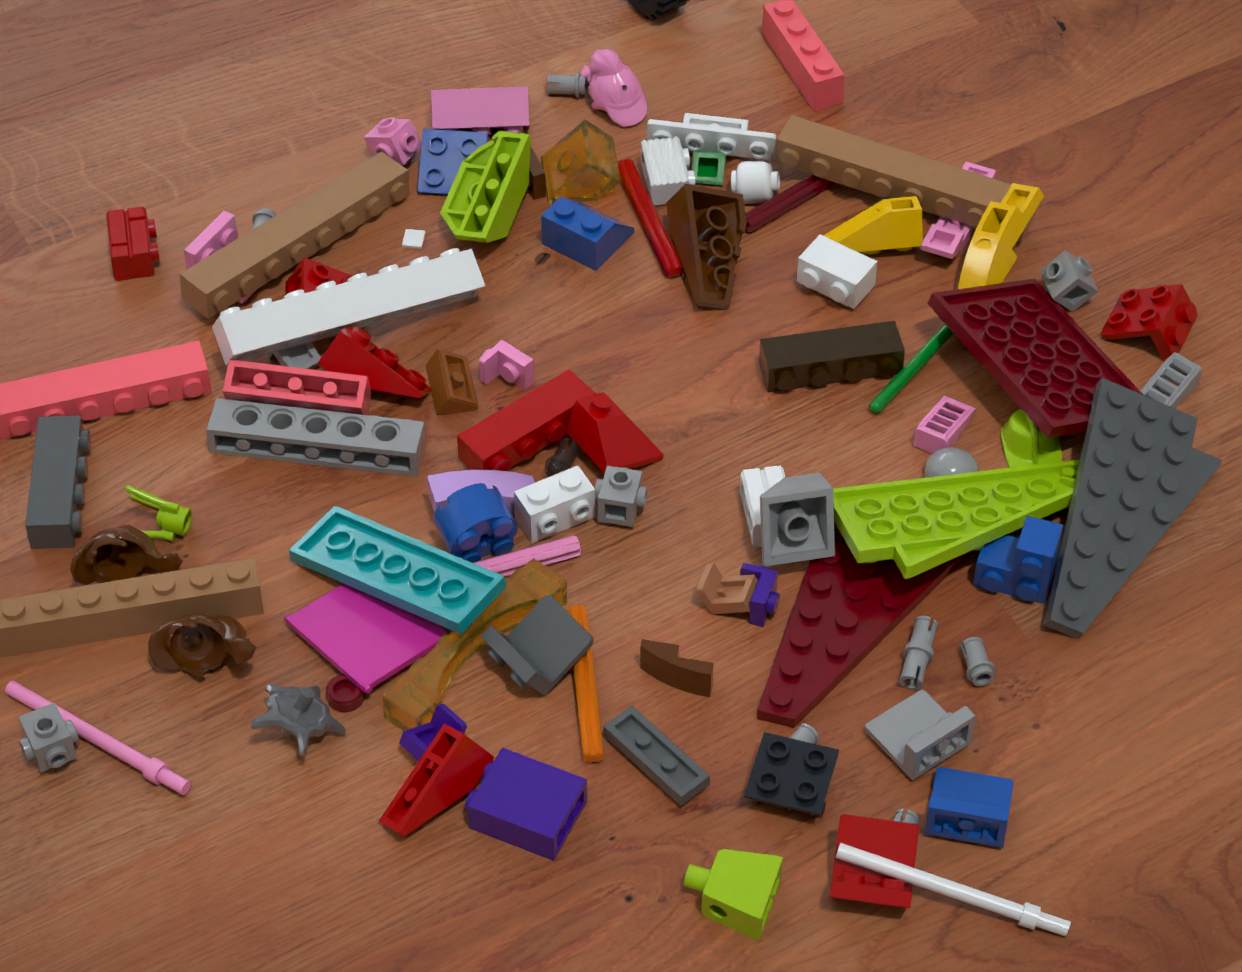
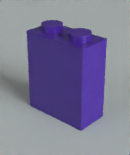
[465,747,587,861]

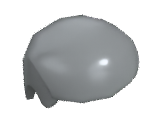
[925,447,979,478]

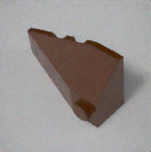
[666,184,747,310]

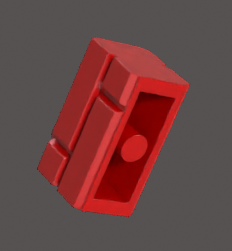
[106,206,160,281]

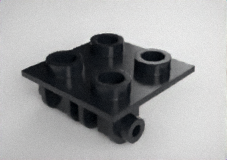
[744,732,839,818]

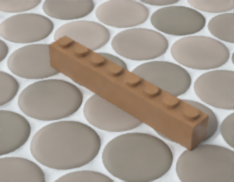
[774,115,1035,242]
[180,151,409,319]
[0,558,264,658]

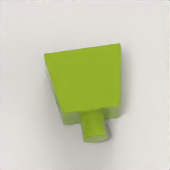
[684,849,783,941]

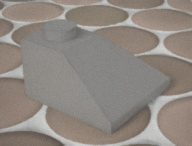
[760,472,835,567]

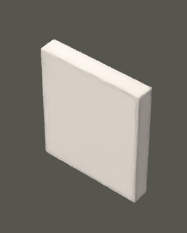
[402,229,426,249]

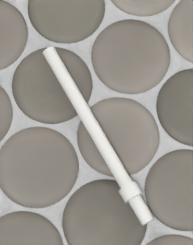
[835,843,1071,937]

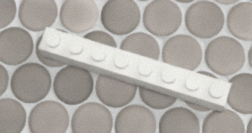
[212,248,485,365]

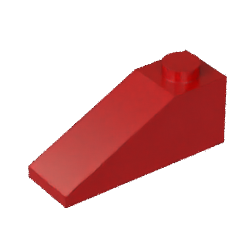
[379,723,494,837]

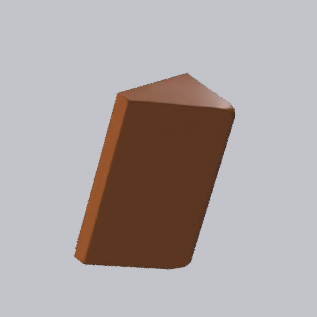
[426,349,479,415]

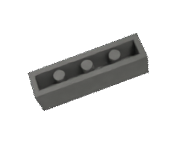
[25,415,91,549]

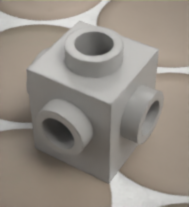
[1040,250,1098,312]
[595,466,648,527]
[18,702,79,773]

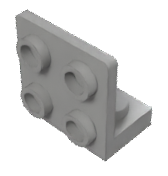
[865,690,976,780]

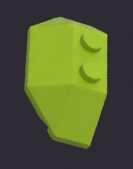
[440,131,531,243]

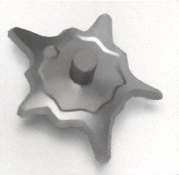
[251,684,346,756]

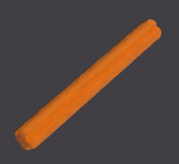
[567,605,604,763]

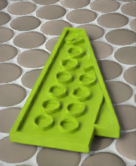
[833,459,1080,579]

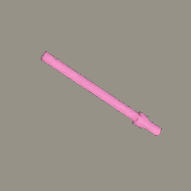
[5,680,191,795]

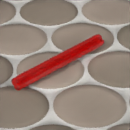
[617,158,683,278]

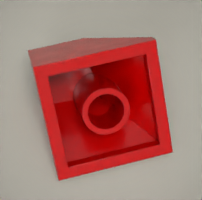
[566,392,664,473]

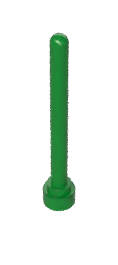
[869,323,954,414]

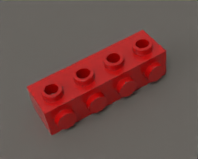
[457,369,596,471]

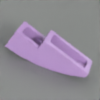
[427,470,535,514]

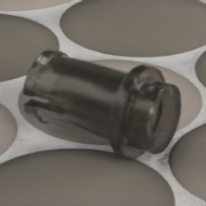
[545,437,581,477]

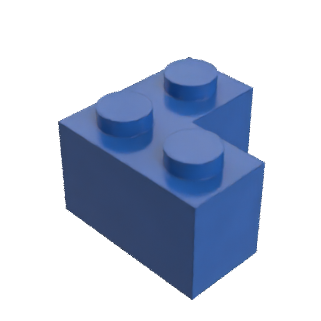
[973,516,1063,604]

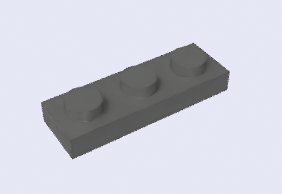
[603,706,710,806]

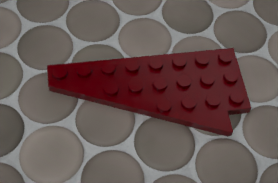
[757,522,964,728]

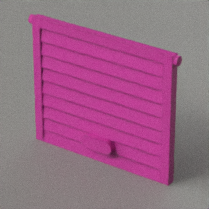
[284,583,450,694]

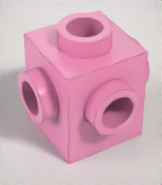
[364,117,421,166]

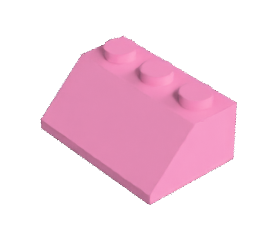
[431,86,529,134]

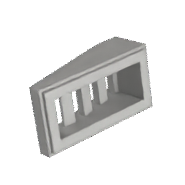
[1141,352,1202,408]

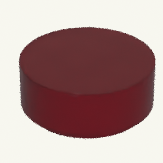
[326,674,365,713]

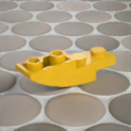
[958,183,1044,289]

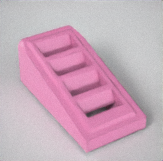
[913,396,976,453]

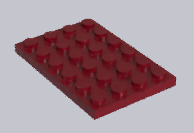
[927,279,1143,438]

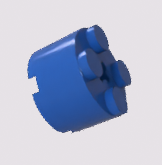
[433,483,518,563]

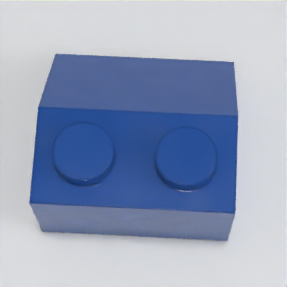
[541,197,634,271]

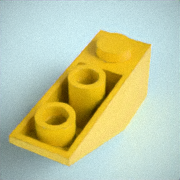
[823,196,923,254]

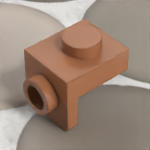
[697,563,758,614]

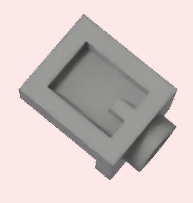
[266,342,321,369]

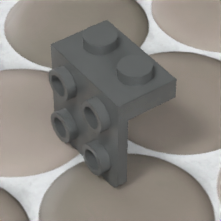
[481,595,594,696]

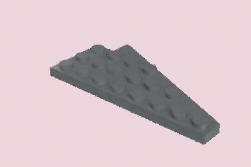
[1044,378,1221,639]

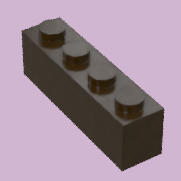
[759,321,905,393]

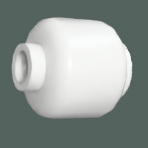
[731,160,780,204]

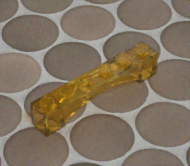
[382,558,568,731]

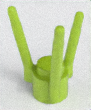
[125,485,193,542]

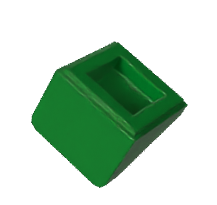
[691,151,726,186]

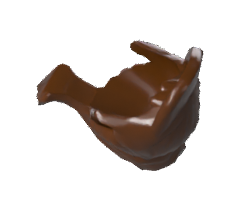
[70,525,183,585]
[148,614,257,678]

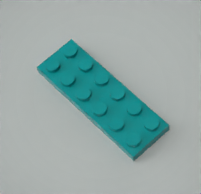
[289,506,507,634]

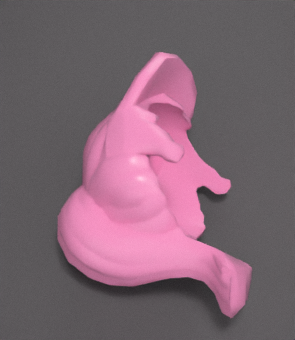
[580,49,647,127]

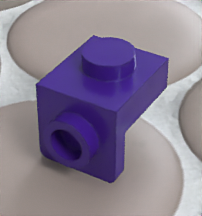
[740,563,780,627]
[399,704,467,761]

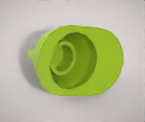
[1001,409,1062,468]

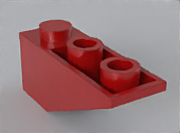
[317,326,432,398]

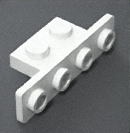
[647,113,776,160]

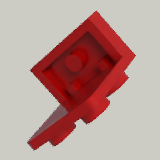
[1101,284,1198,361]

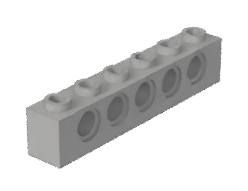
[206,398,426,477]

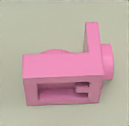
[479,340,534,390]

